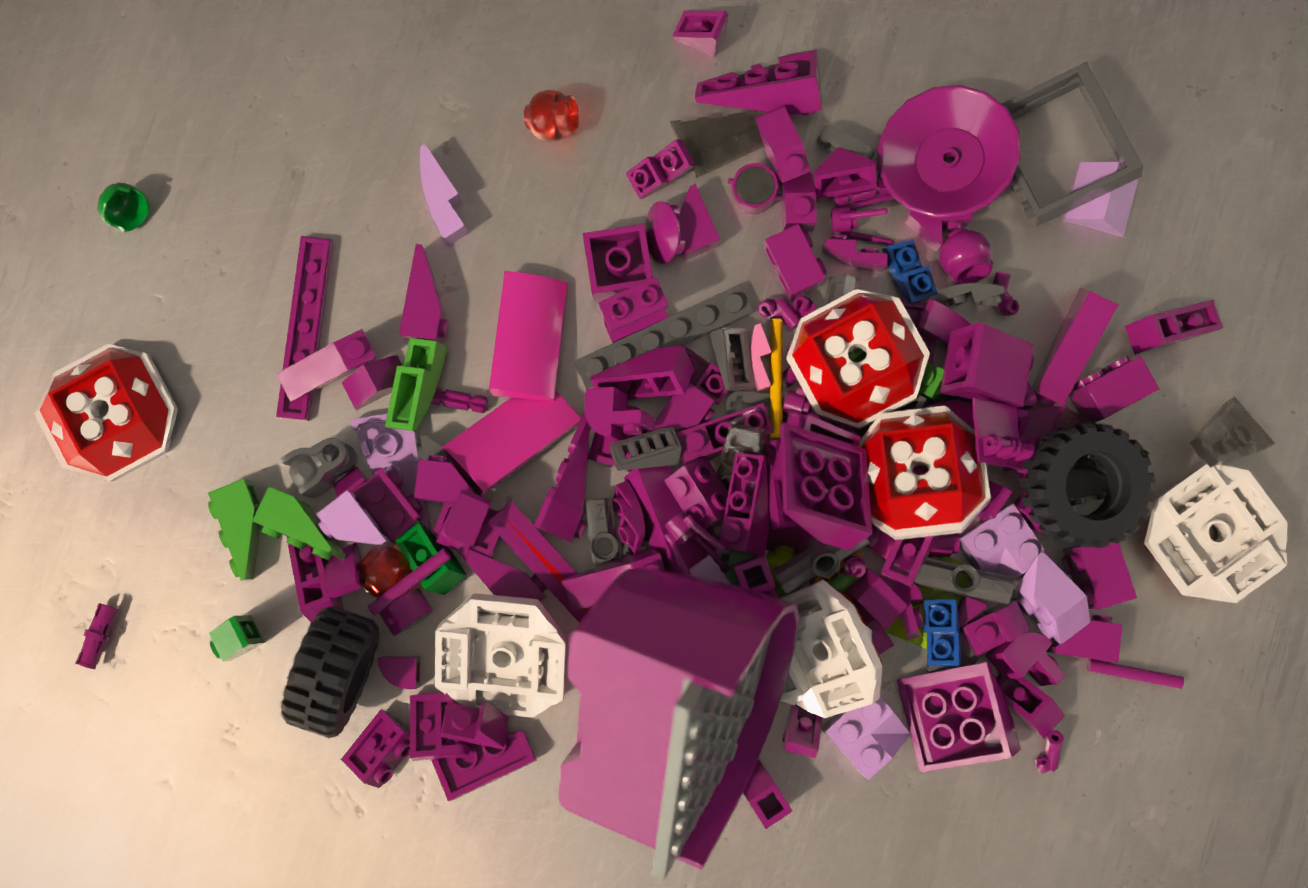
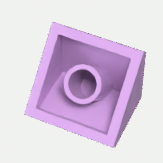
[1064,162,1139,237]

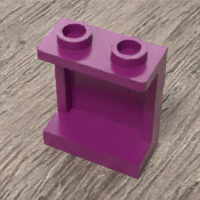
[598,277,668,343]

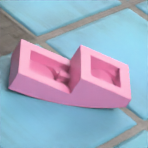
[750,323,771,393]

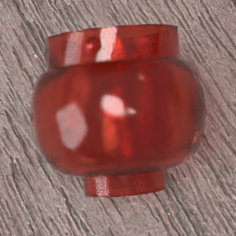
[524,90,579,142]
[358,546,413,598]

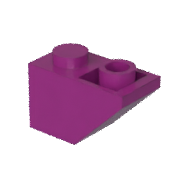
[743,759,793,829]

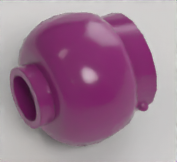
[939,228,993,285]

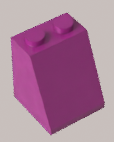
[940,322,1034,408]

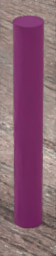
[367,548,451,616]
[1087,659,1184,689]

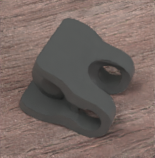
[281,438,358,499]

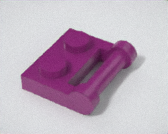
[410,692,469,761]

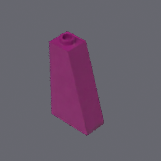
[1032,288,1118,406]
[624,466,720,574]

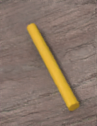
[770,318,783,440]

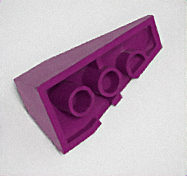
[695,49,822,115]
[534,412,591,543]

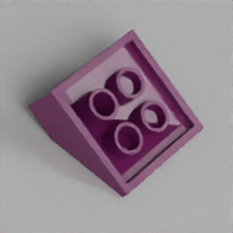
[780,423,872,551]
[897,661,1021,773]

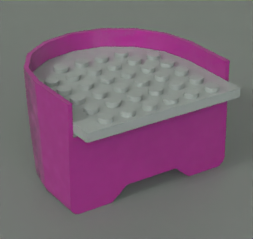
[558,568,799,880]

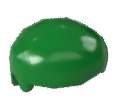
[97,182,150,232]

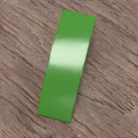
[385,338,448,432]

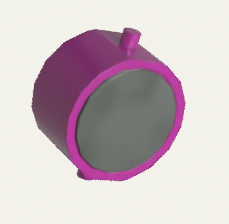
[728,163,781,215]
[379,588,434,637]

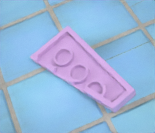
[350,414,431,531]

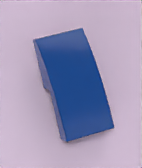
[882,239,938,304]
[924,600,961,666]

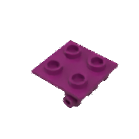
[972,398,1036,469]

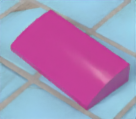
[489,271,568,401]
[442,390,581,497]

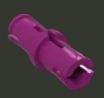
[75,603,118,669]

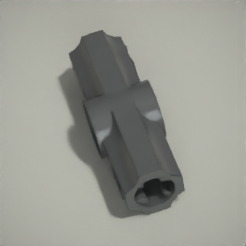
[585,497,619,568]
[773,537,871,594]
[914,558,1014,605]

